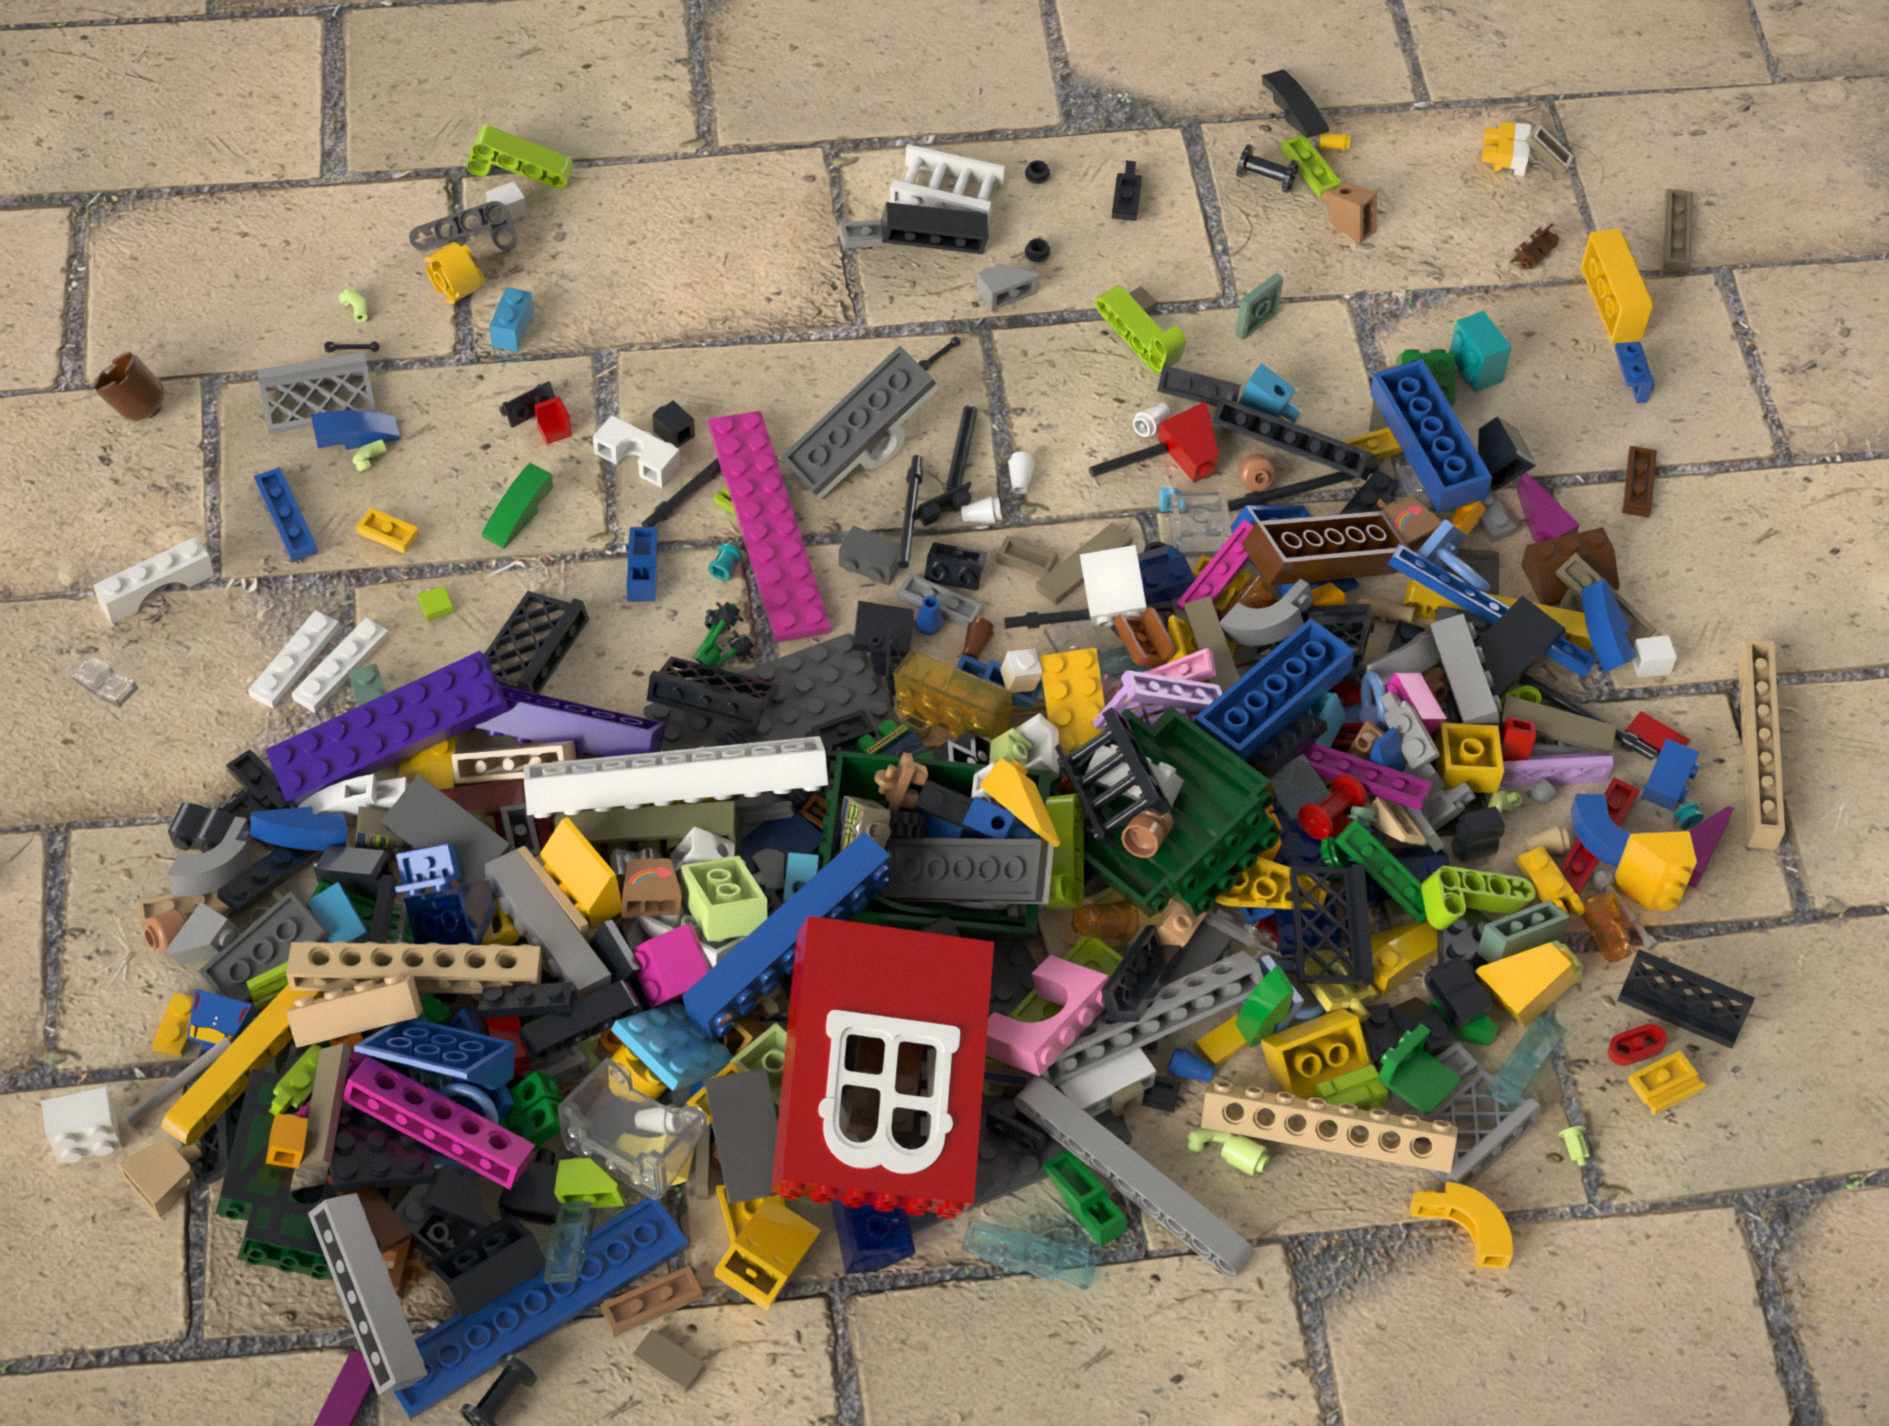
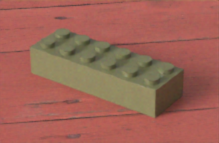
[555,800,742,869]

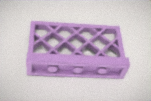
[1093,670,1222,730]

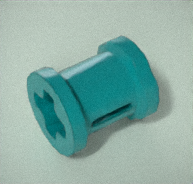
[708,543,742,581]

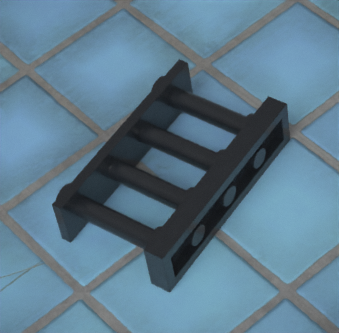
[1055,707,1172,848]

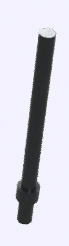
[898,455,924,569]
[641,458,721,527]
[1226,462,1379,512]
[1004,600,1172,629]
[1517,673,1658,761]

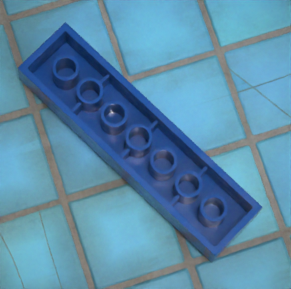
[682,831,891,1041]

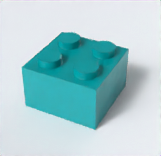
[1449,311,1512,392]

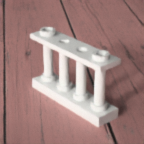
[890,144,1005,225]

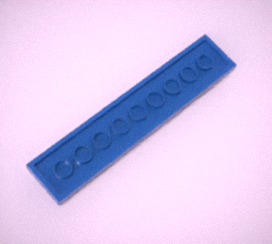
[392,1194,689,1420]

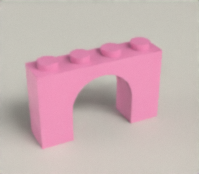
[985,955,1109,1076]

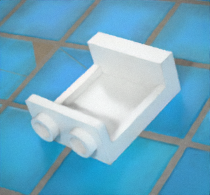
[1080,545,1147,628]
[1015,713,1060,782]

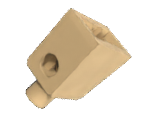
[119,1139,203,1218]

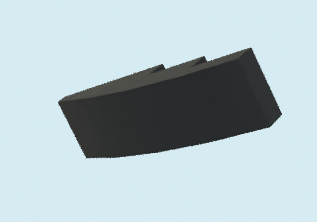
[1262,69,1329,138]

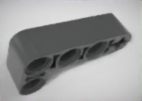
[409,201,518,252]

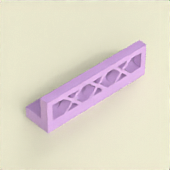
[1499,752,1614,788]

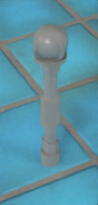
[1593,869,1658,950]

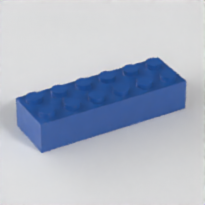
[1370,359,1492,513]
[1194,618,1355,763]

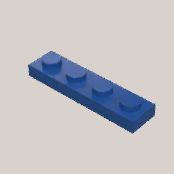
[254,467,318,562]

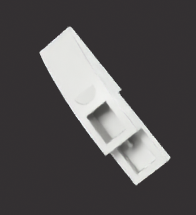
[298,774,409,825]

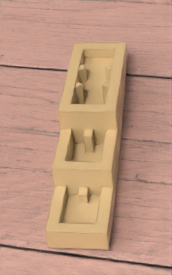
[1330,781,1426,845]

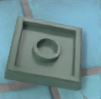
[1235,273,1283,339]

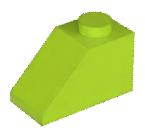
[554,1157,625,1210]

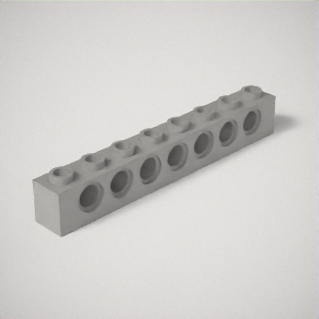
[1033,951,1263,1087]

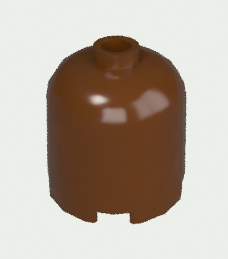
[93,351,165,421]

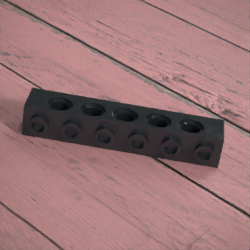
[1212,397,1376,481]

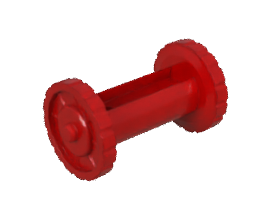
[1298,774,1367,840]

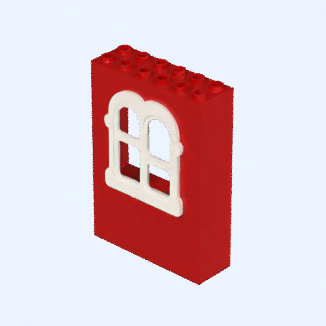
[771,916,994,1219]

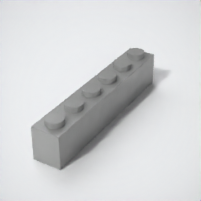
[483,849,611,1002]
[308,1193,428,1395]

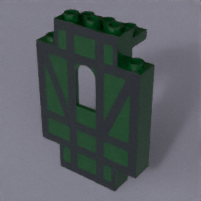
[215,1045,391,1281]

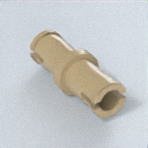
[1357,596,1415,624]

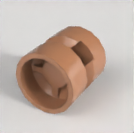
[1121,808,1173,858]

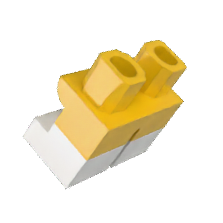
[1481,121,1531,176]

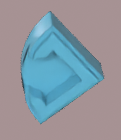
[1158,487,1187,512]

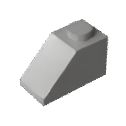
[977,264,1038,311]
[165,902,239,965]

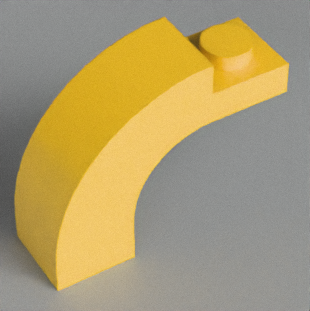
[1410,1182,1513,1269]

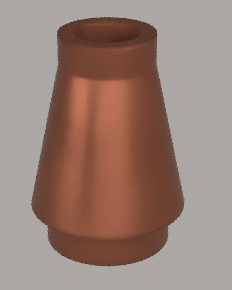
[962,617,994,660]

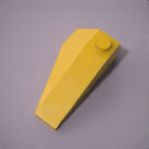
[398,737,458,803]

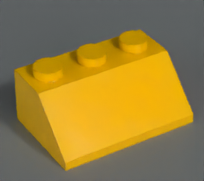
[540,817,622,929]
[1613,831,1697,911]
[1261,1008,1370,1099]

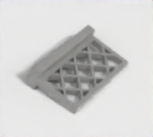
[257,352,376,434]
[1415,1069,1540,1186]

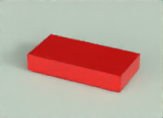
[1626,711,1690,755]

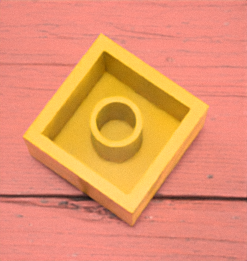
[1434,723,1504,793]

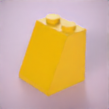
[1475,943,1578,1028]

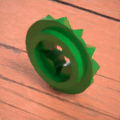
[1320,836,1352,883]

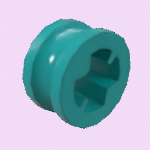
[1673,802,1704,830]

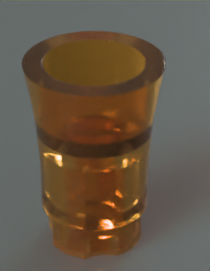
[1218,575,1279,622]
[1581,893,1633,963]
[1071,900,1139,942]

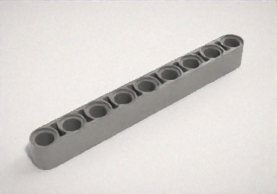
[1014,1076,1255,1278]

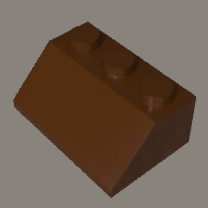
[1521,527,1620,606]

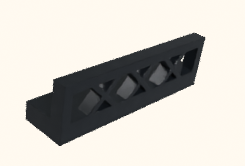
[1101,925,1183,1022]
[198,1062,247,1184]

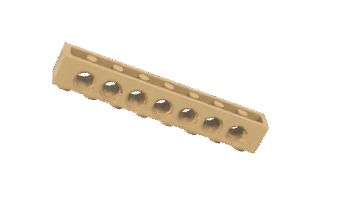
[1738,639,1785,850]
[286,941,543,994]
[1201,1081,1458,1173]

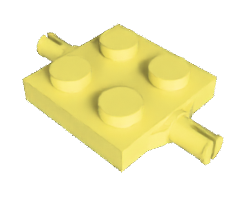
[1294,936,1377,1022]

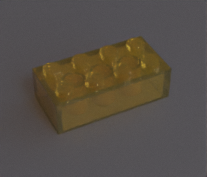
[893,649,1014,739]

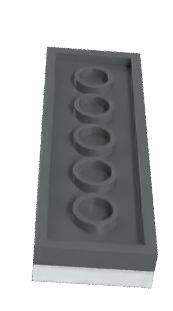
[780,345,940,500]
[882,838,1054,910]

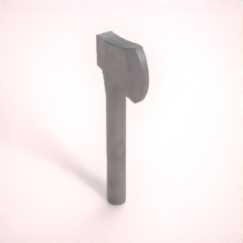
[678,849,785,892]

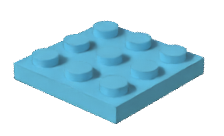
[611,1001,734,1091]

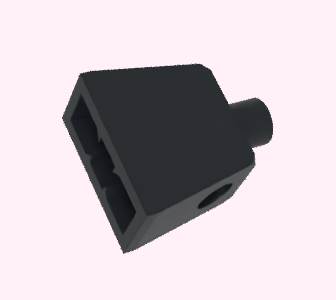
[498,1149,562,1228]

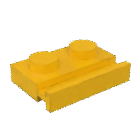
[1628,1050,1706,1116]

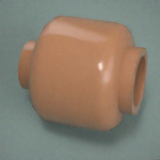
[1238,453,1276,492]
[143,909,189,953]

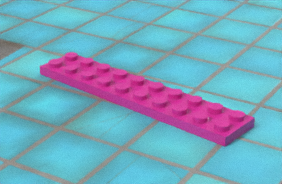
[708,411,831,643]

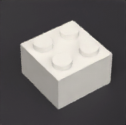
[41,1087,122,1163]

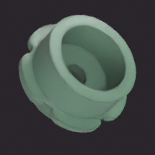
[1347,806,1377,827]

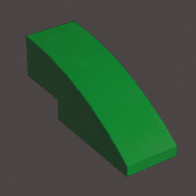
[482,462,553,549]
[1235,965,1295,1048]
[1043,1149,1127,1247]

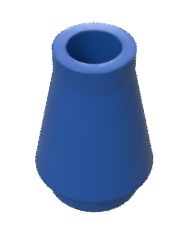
[916,596,944,635]
[1167,1047,1215,1083]

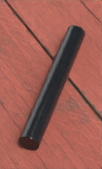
[1089,442,1166,477]

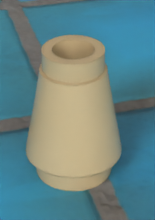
[1524,826,1570,855]

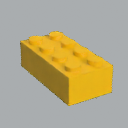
[1580,228,1654,344]
[1039,648,1105,772]

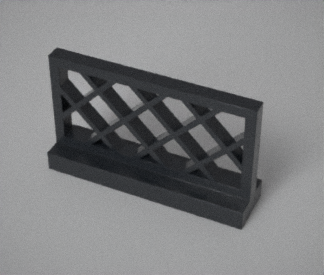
[484,591,589,694]
[1249,604,1375,665]
[647,656,779,730]
[1289,864,1374,989]
[1617,949,1755,1049]

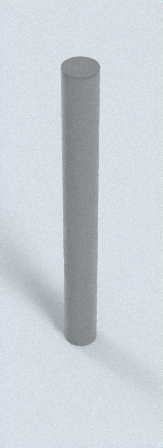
[126,1036,232,1126]

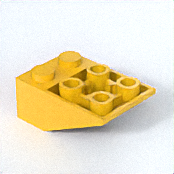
[714,1195,821,1311]

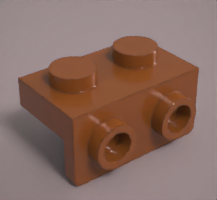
[1113,607,1176,668]

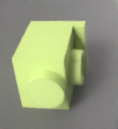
[989,728,1032,766]

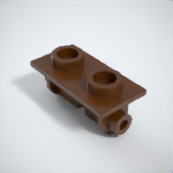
[1510,223,1559,270]

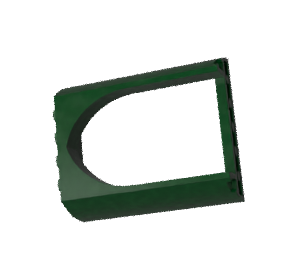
[816,750,1052,941]

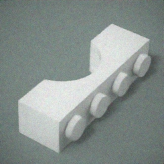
[93,536,215,624]

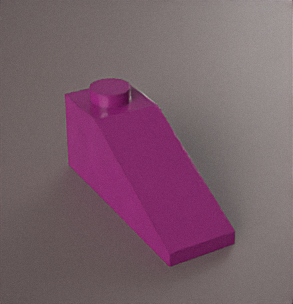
[1516,472,1580,543]
[1688,806,1734,888]

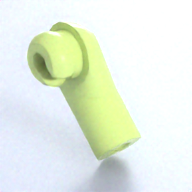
[339,288,367,322]
[353,439,386,472]
[1487,791,1522,815]
[577,1032,602,1071]
[1187,1127,1231,1152]

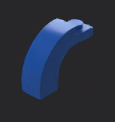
[1571,794,1631,868]

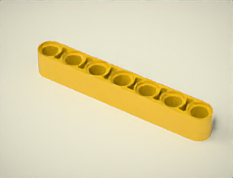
[1402,580,1593,650]
[162,984,327,1146]

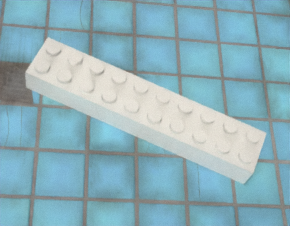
[524,736,828,818]

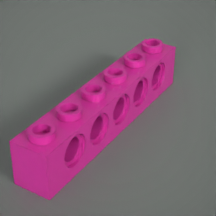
[343,1056,535,1190]

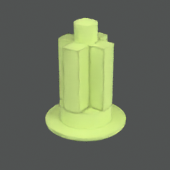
[1558,1126,1590,1166]

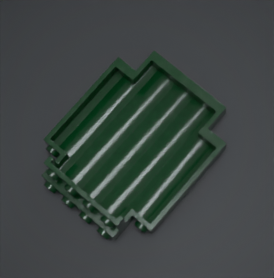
[1049,707,1280,918]

